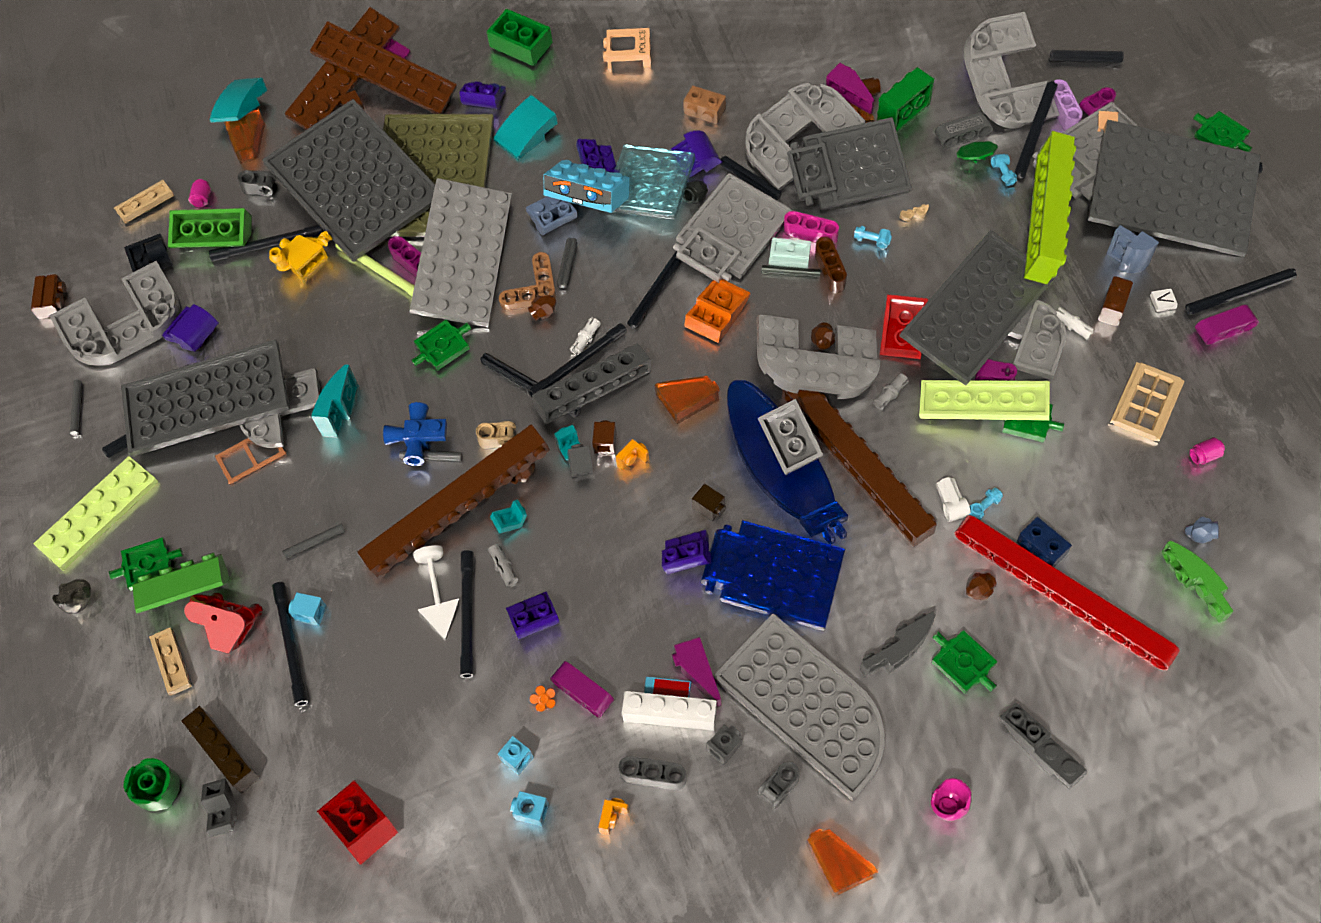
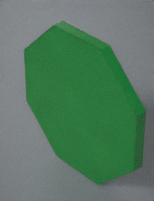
[956,141,998,163]

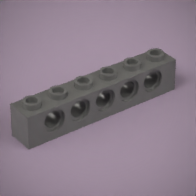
[532,343,651,424]

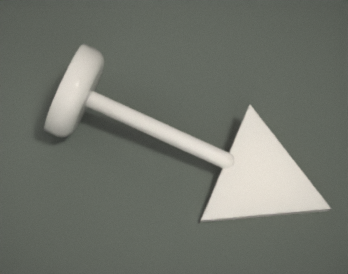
[413,545,460,640]

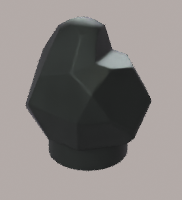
[682,180,708,203]

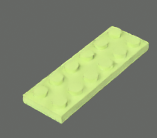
[919,380,1050,420]
[33,456,158,571]

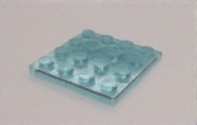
[613,145,696,220]

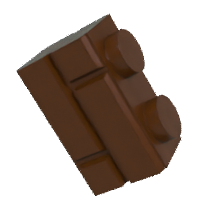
[31,274,66,319]
[1098,276,1133,326]

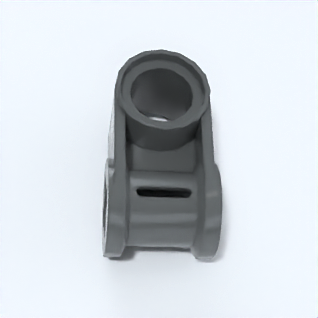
[237,170,277,196]
[757,761,799,808]

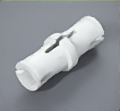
[1056,307,1095,340]
[570,317,601,355]

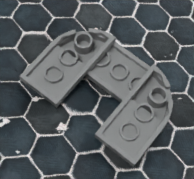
[964,12,1059,129]
[745,83,865,190]
[49,261,180,366]
[1008,300,1066,380]
[757,314,880,399]

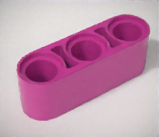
[784,211,839,245]

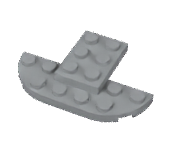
[239,368,321,448]

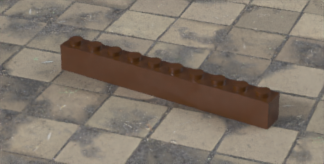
[782,389,937,547]
[357,424,550,578]

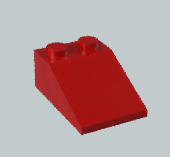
[880,295,928,360]
[317,780,398,865]

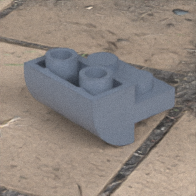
[526,196,577,235]
[1107,225,1159,274]

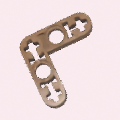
[499,252,556,310]

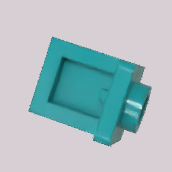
[554,425,580,461]
[490,500,527,534]

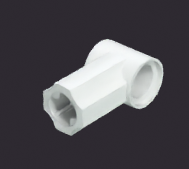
[936,477,970,522]

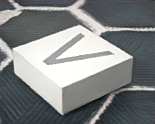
[1150,288,1178,312]

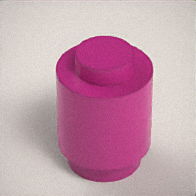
[189,179,211,207]
[1189,437,1225,465]

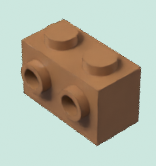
[683,85,726,124]

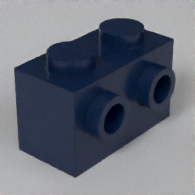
[1017,517,1072,567]

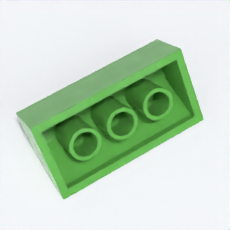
[168,208,252,248]
[132,552,230,613]

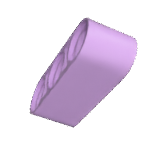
[1054,79,1083,131]

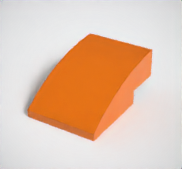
[684,279,751,343]

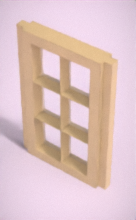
[1110,362,1184,441]

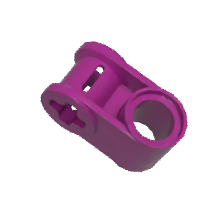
[1079,87,1116,116]
[975,359,1017,381]

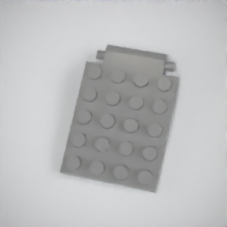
[1032,102,1138,200]
[673,173,793,283]

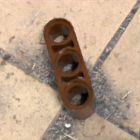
[815,237,847,293]

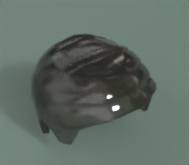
[52,579,91,614]

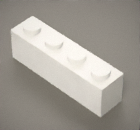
[622,691,717,731]

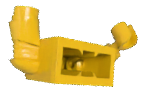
[269,231,333,281]

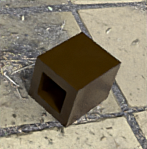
[692,483,726,521]

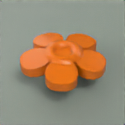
[530,685,555,712]

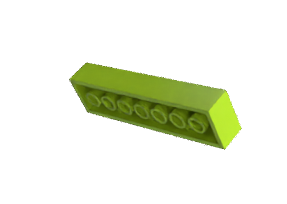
[1024,131,1076,284]

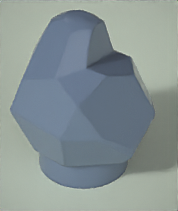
[1185,517,1219,544]

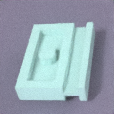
[769,237,811,268]

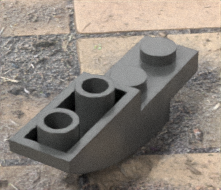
[860,612,936,677]
[1000,703,1087,789]

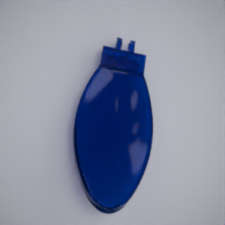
[727,380,848,545]

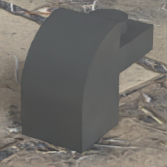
[201,778,237,837]

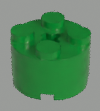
[123,758,180,811]

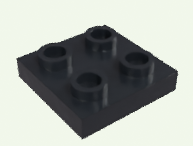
[124,233,173,272]

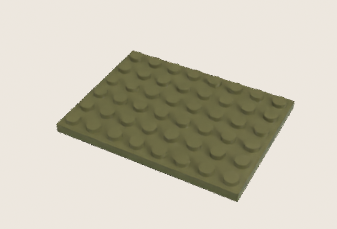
[383,114,494,237]

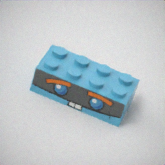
[544,160,630,213]

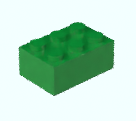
[486,8,553,66]
[877,67,934,132]

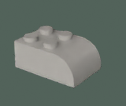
[758,399,824,475]

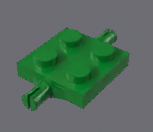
[1193,111,1252,152]
[411,320,471,371]
[1002,404,1064,443]
[109,537,184,591]
[931,630,998,694]

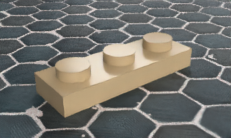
[114,180,174,224]
[149,627,192,696]

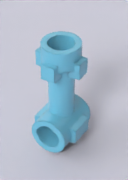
[991,154,1017,186]
[854,226,892,249]
[969,488,1003,521]

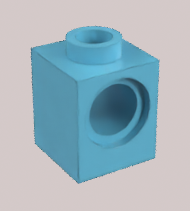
[289,592,326,626]
[498,736,534,775]
[511,791,549,826]

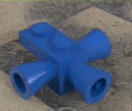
[383,402,447,466]

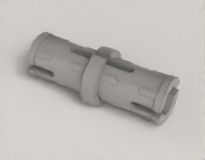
[873,373,909,410]
[488,544,518,587]

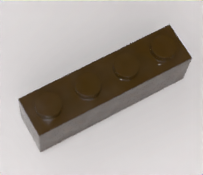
[181,706,260,794]

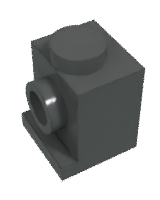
[706,725,742,765]

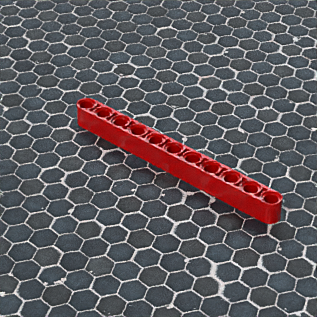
[954,515,1180,671]

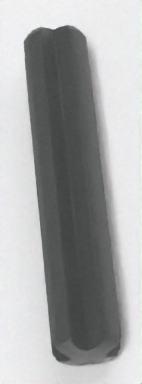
[557,237,577,289]

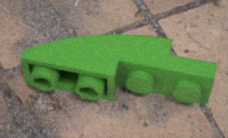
[1162,541,1234,623]

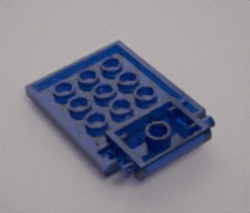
[701,520,845,631]

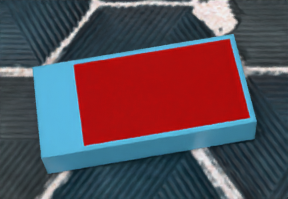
[644,677,691,698]

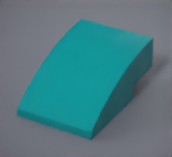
[210,77,267,122]
[493,95,558,160]
[311,364,359,437]

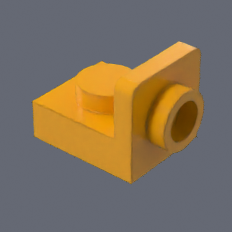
[616,439,649,470]
[598,798,629,835]

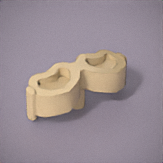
[899,204,929,222]

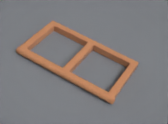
[215,438,286,484]

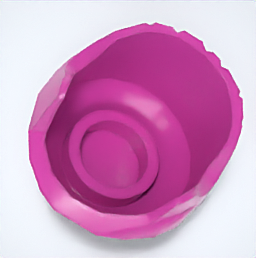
[931,778,972,821]

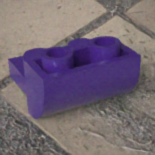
[459,81,506,110]
[671,130,722,179]
[576,139,618,173]
[162,304,219,352]
[662,530,712,574]
[506,591,560,640]

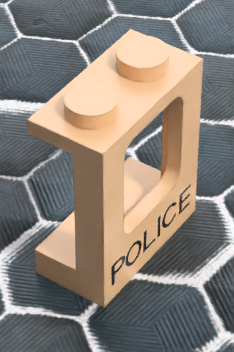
[603,28,651,69]

